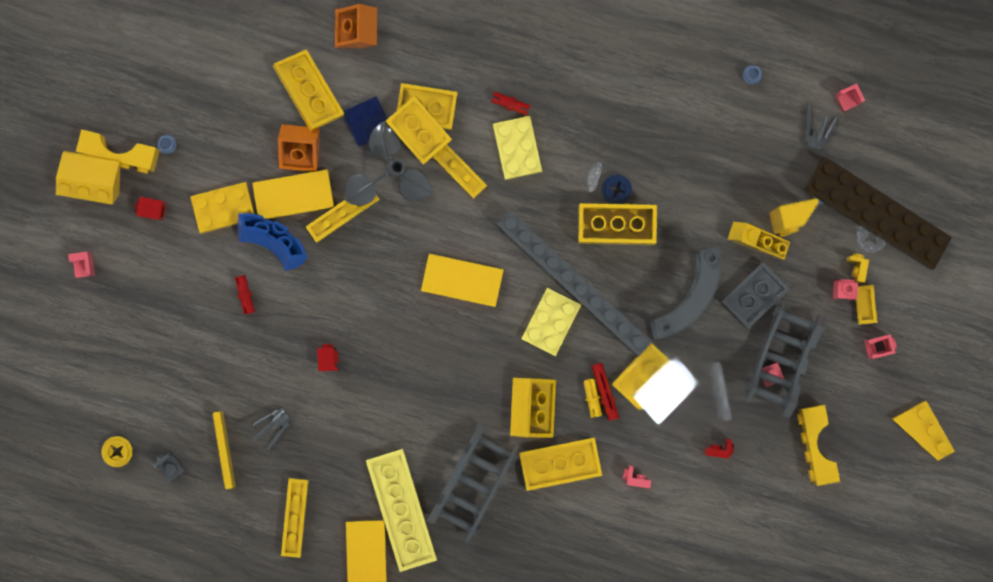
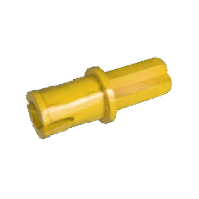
[584,379,602,418]

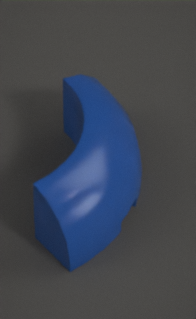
[237,213,307,271]

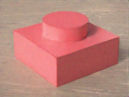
[761,362,785,387]

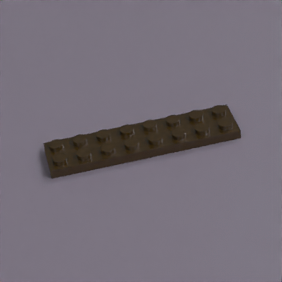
[804,156,952,270]

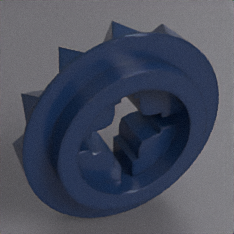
[601,175,632,204]

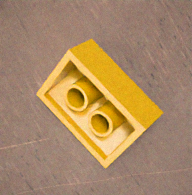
[56,151,120,205]
[769,198,819,237]
[510,378,556,437]

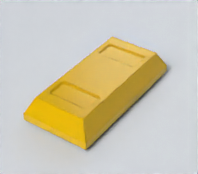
[856,285,878,325]

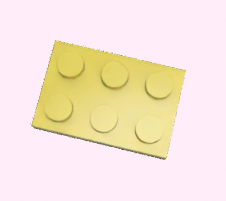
[493,116,542,180]
[521,288,581,356]

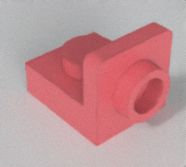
[623,465,651,488]

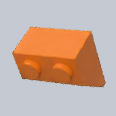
[335,4,377,48]
[278,124,320,172]

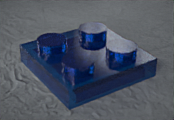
[343,96,387,147]

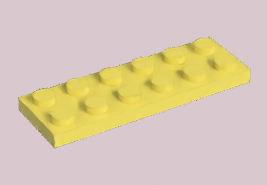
[366,449,437,572]

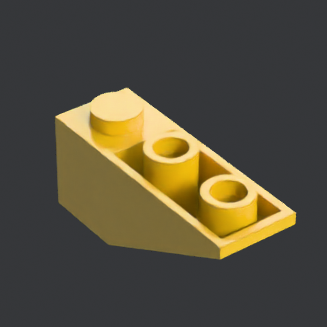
[727,221,790,260]

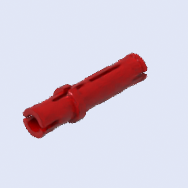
[591,362,620,421]

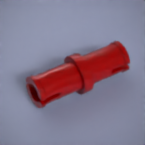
[491,91,531,116]
[234,275,256,315]

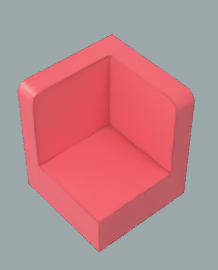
[835,83,865,112]
[68,251,95,278]

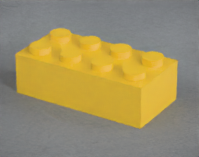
[578,203,657,245]

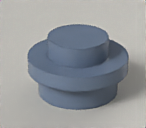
[743,65,762,84]
[157,135,177,154]

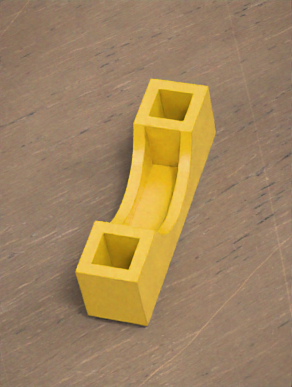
[76,129,160,174]
[797,405,840,486]

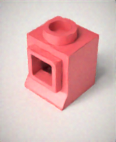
[833,279,858,300]
[864,334,897,359]

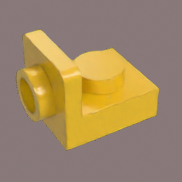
[846,253,869,283]

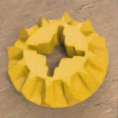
[102,436,133,467]

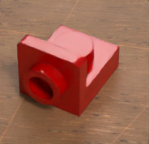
[704,439,734,459]

